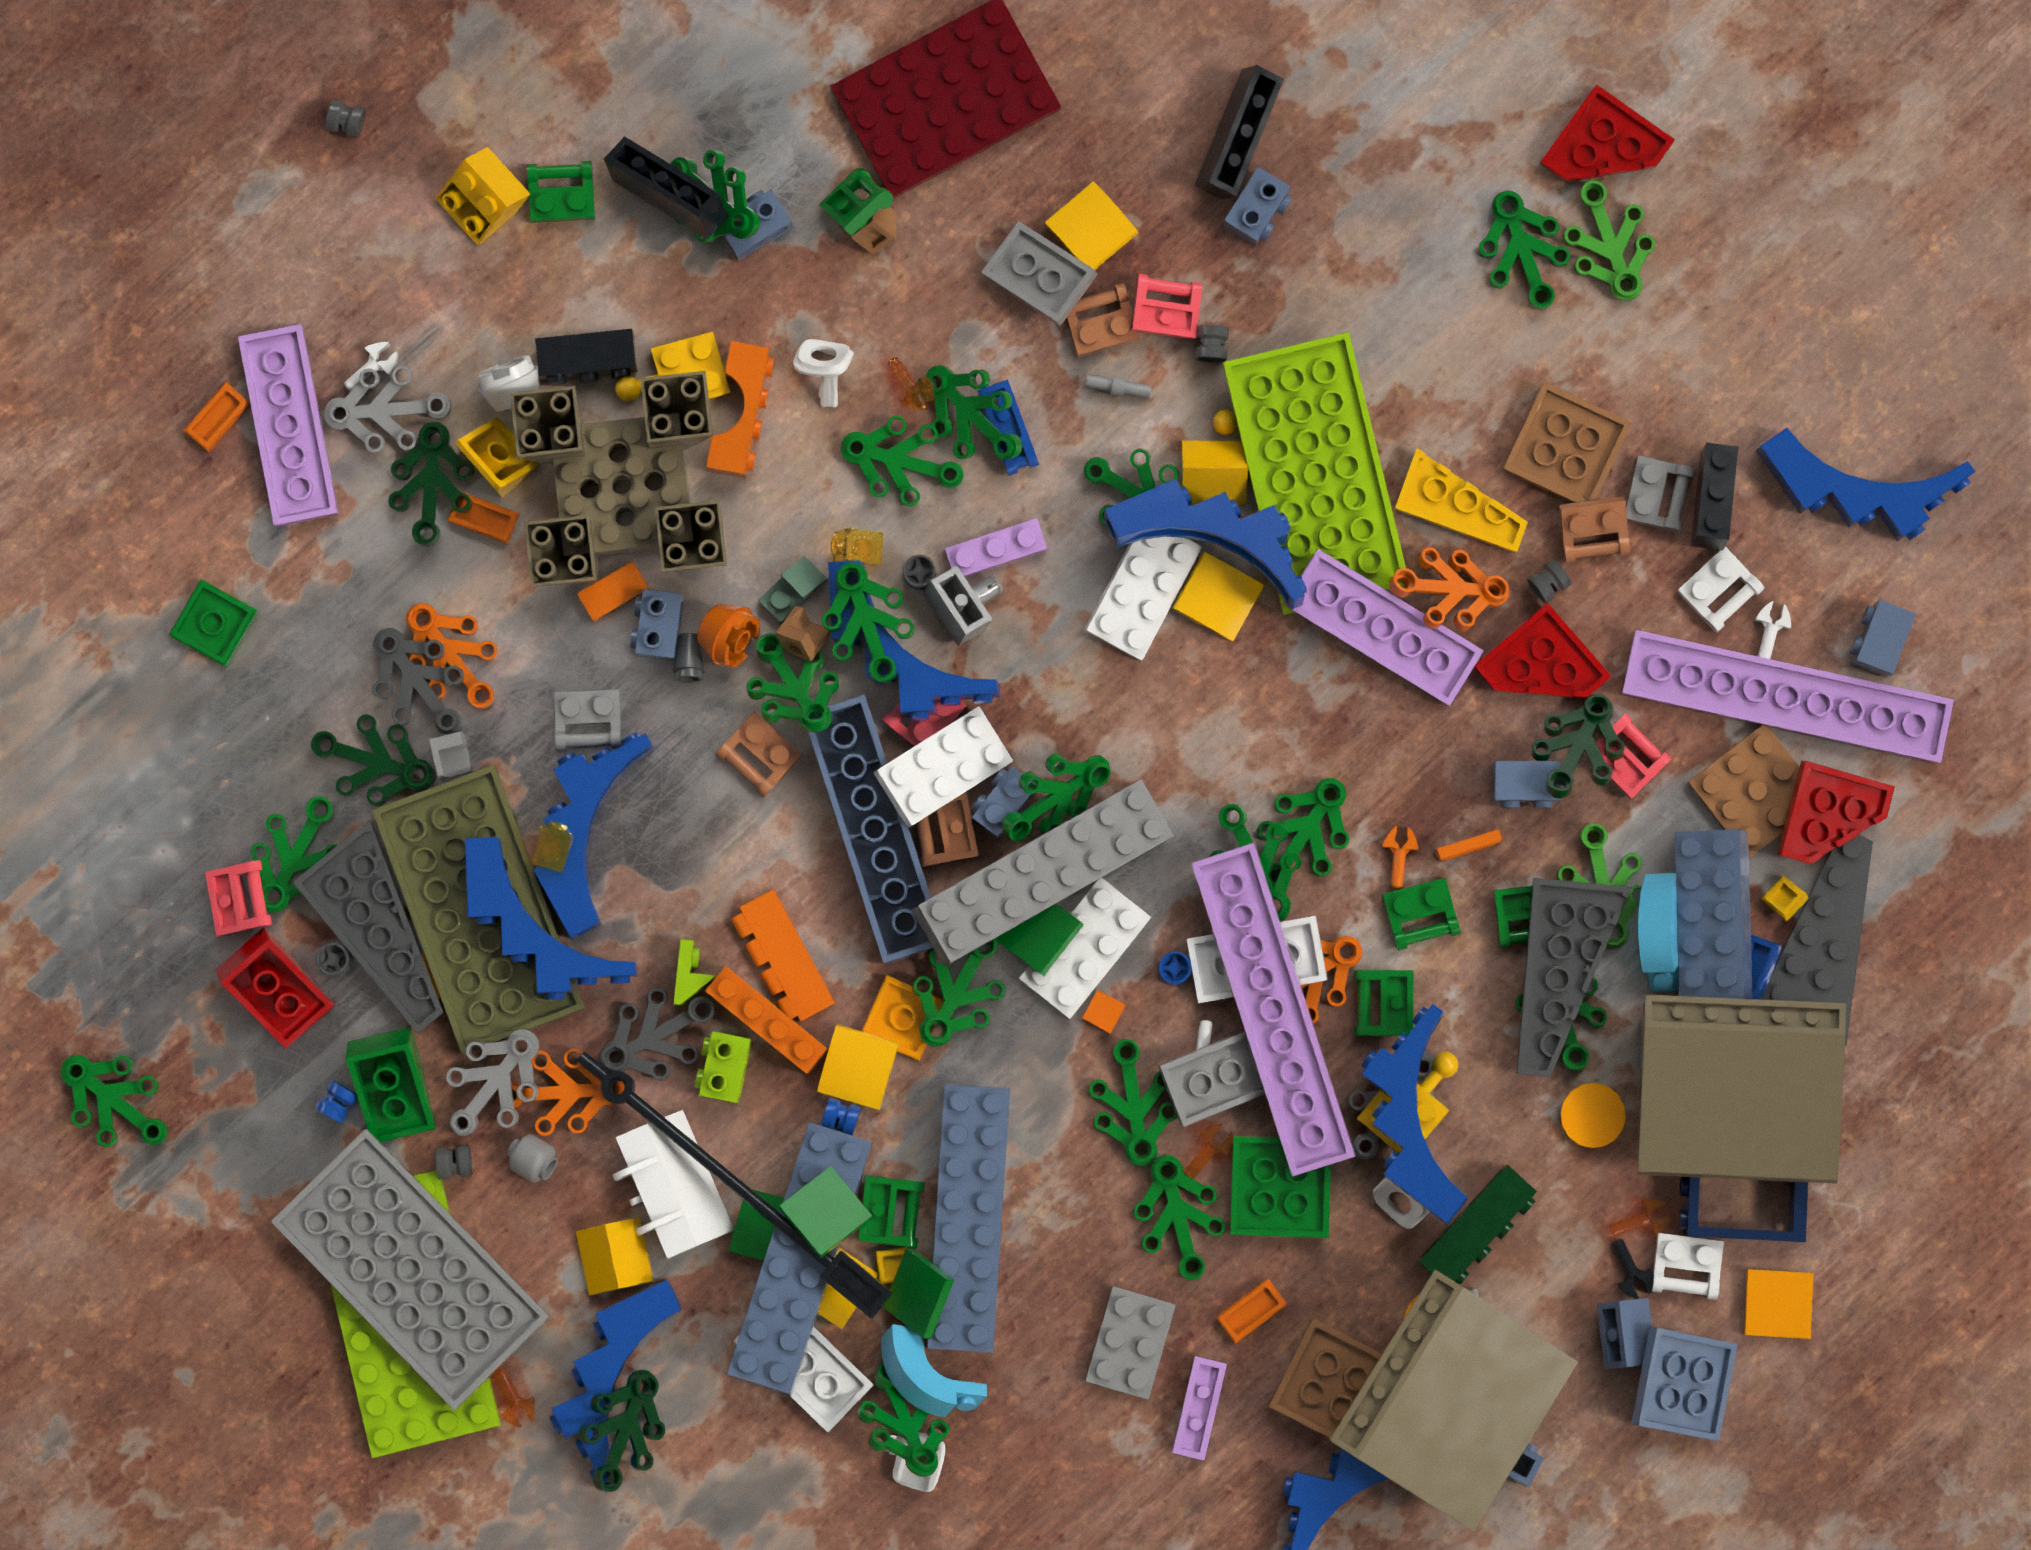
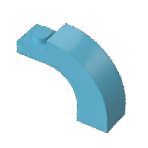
[1638,873,1679,992]
[881,1324,987,1417]

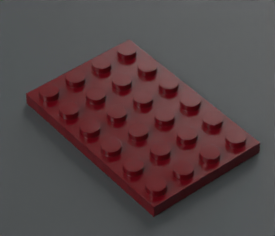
[830,0,1061,199]

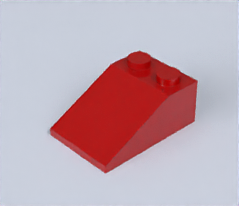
[215,927,334,1049]

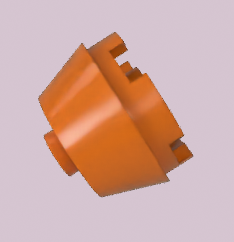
[697,604,760,668]

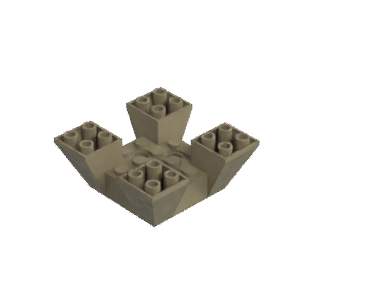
[510,371,727,588]

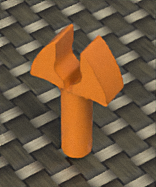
[1382,826,1418,889]

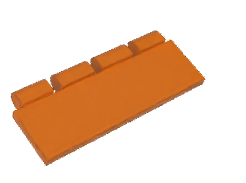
[731,889,835,1022]

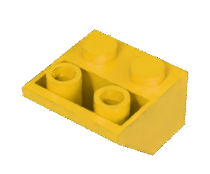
[435,147,530,246]

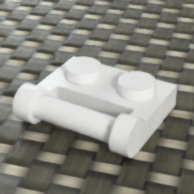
[1677,546,1765,633]
[1651,1233,1724,1300]

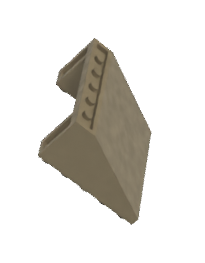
[1637,995,1846,1184]
[1329,1270,1578,1532]

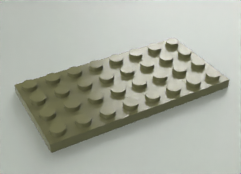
[372,764,586,1055]

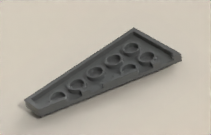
[293,820,444,1034]
[1761,835,1873,1046]
[1516,878,1632,1077]

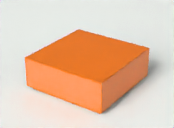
[1082,989,1126,1034]

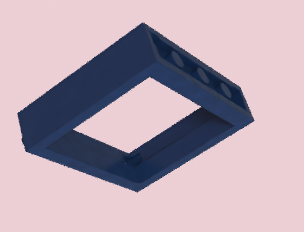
[1678,1177,1808,1242]

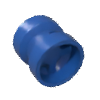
[1158,951,1191,985]
[314,1079,358,1124]
[821,1097,861,1136]

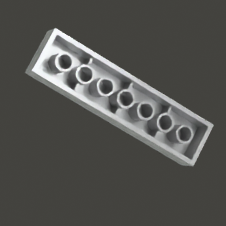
[912,779,1174,967]

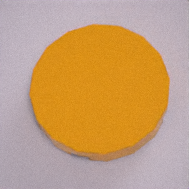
[1560,1083,1626,1148]

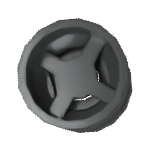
[325,99,366,139]
[1195,325,1229,363]
[903,555,936,590]
[1527,559,1572,604]
[316,943,353,977]
[435,1144,473,1180]

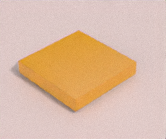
[862,975,944,1061]
[1743,1269,1814,1339]

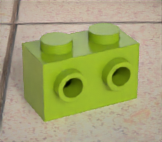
[695,1031,752,1104]

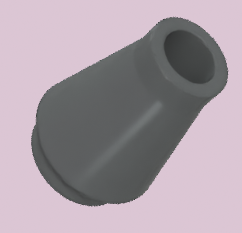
[673,633,705,683]

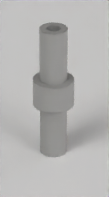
[1086,374,1151,398]

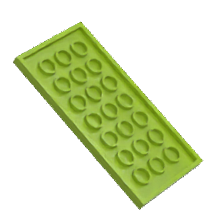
[1222,332,1406,615]
[330,1170,501,1458]

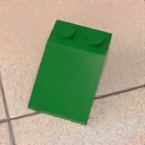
[345,1026,436,1142]

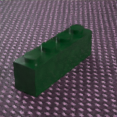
[1417,1165,1537,1284]

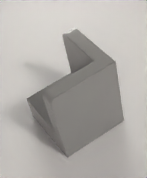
[429,731,472,780]

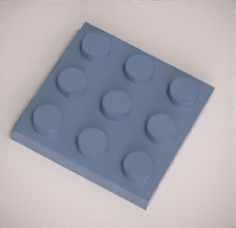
[1631,1326,1738,1441]

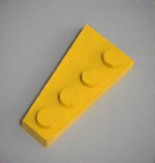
[1394,448,1528,554]

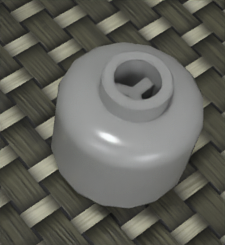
[507,1134,558,1183]

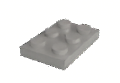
[981,221,1098,326]
[1158,1030,1265,1127]
[1085,1286,1176,1400]

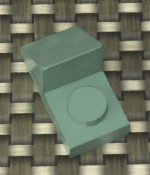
[758,556,828,624]

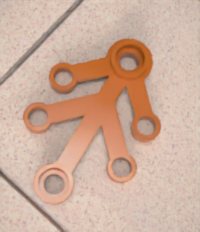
[1389,547,1509,631]
[406,603,498,709]
[1301,936,1362,1024]
[498,1048,625,1136]

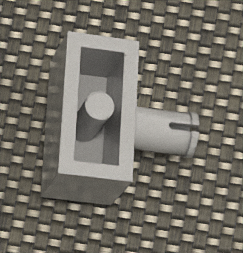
[923,566,1003,647]

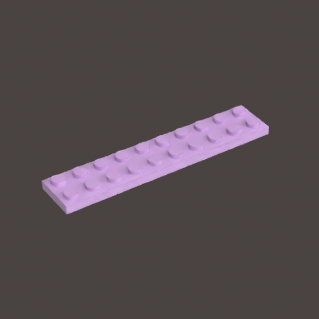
[1621,630,1954,764]
[1192,843,1356,1176]

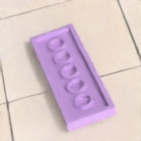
[238,324,339,527]
[1283,549,1484,706]

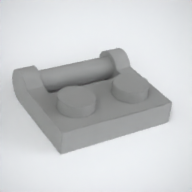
[1626,455,1695,532]
[554,690,622,751]

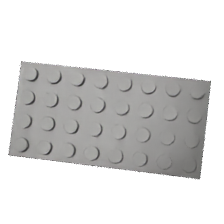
[271,1129,550,1410]

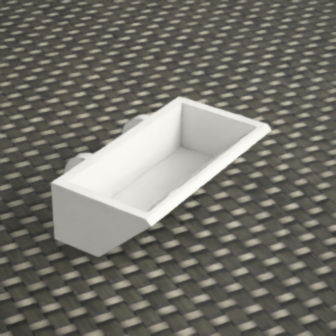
[612,1110,734,1259]

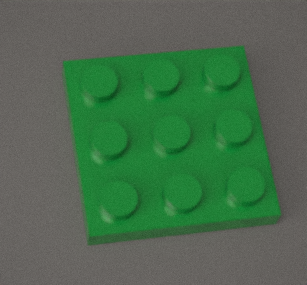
[1230,1136,1331,1238]

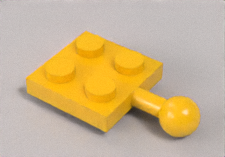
[615,331,731,402]
[1357,1052,1458,1154]

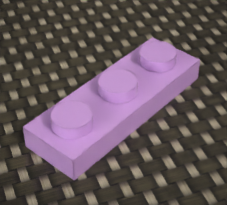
[945,518,1047,577]
[1172,1356,1227,1460]

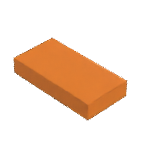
[183,382,251,452]
[447,491,520,545]
[577,561,650,622]
[1434,829,1503,862]
[1215,1278,1288,1344]

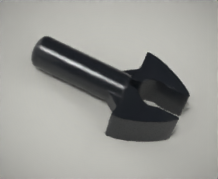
[1611,1239,1653,1299]

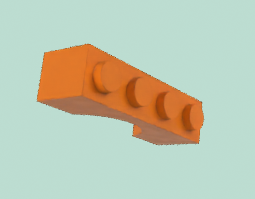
[706,341,775,479]
[705,966,829,1075]

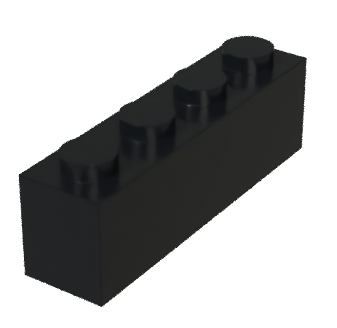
[1194,65,1284,199]
[604,136,728,239]

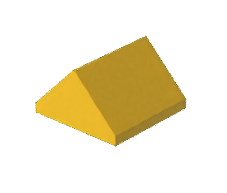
[455,417,539,498]
[1181,440,1248,506]
[575,1217,654,1296]

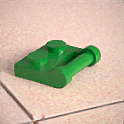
[527,160,595,223]
[819,167,893,236]
[1382,878,1461,951]
[1493,886,1532,949]
[1354,970,1414,1036]
[858,1176,925,1248]

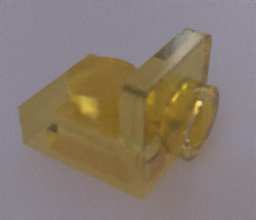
[830,528,884,566]
[531,821,574,873]

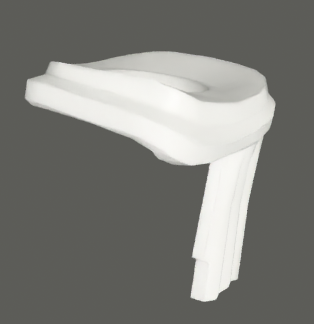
[793,339,854,407]
[1373,1177,1429,1229]
[885,1432,945,1492]

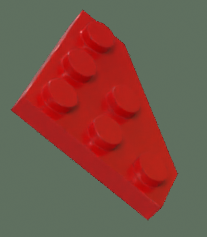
[1540,84,1675,182]
[1473,603,1611,699]
[1777,761,1895,864]

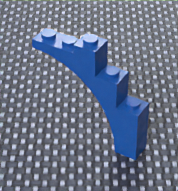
[1756,428,1975,541]
[1104,479,1307,610]
[828,560,1001,721]
[533,732,654,939]
[465,837,637,1000]
[1361,1004,1468,1225]
[550,1279,682,1493]
[1282,1448,1388,1550]

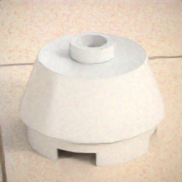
[476,355,539,412]

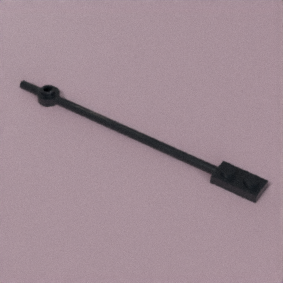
[577,1052,893,1319]

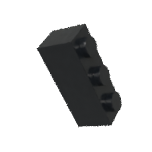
[535,329,638,386]
[1691,442,1738,550]

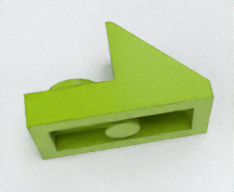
[674,939,717,1006]

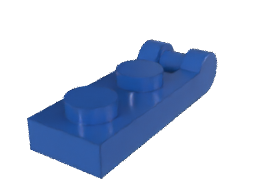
[977,379,1039,476]

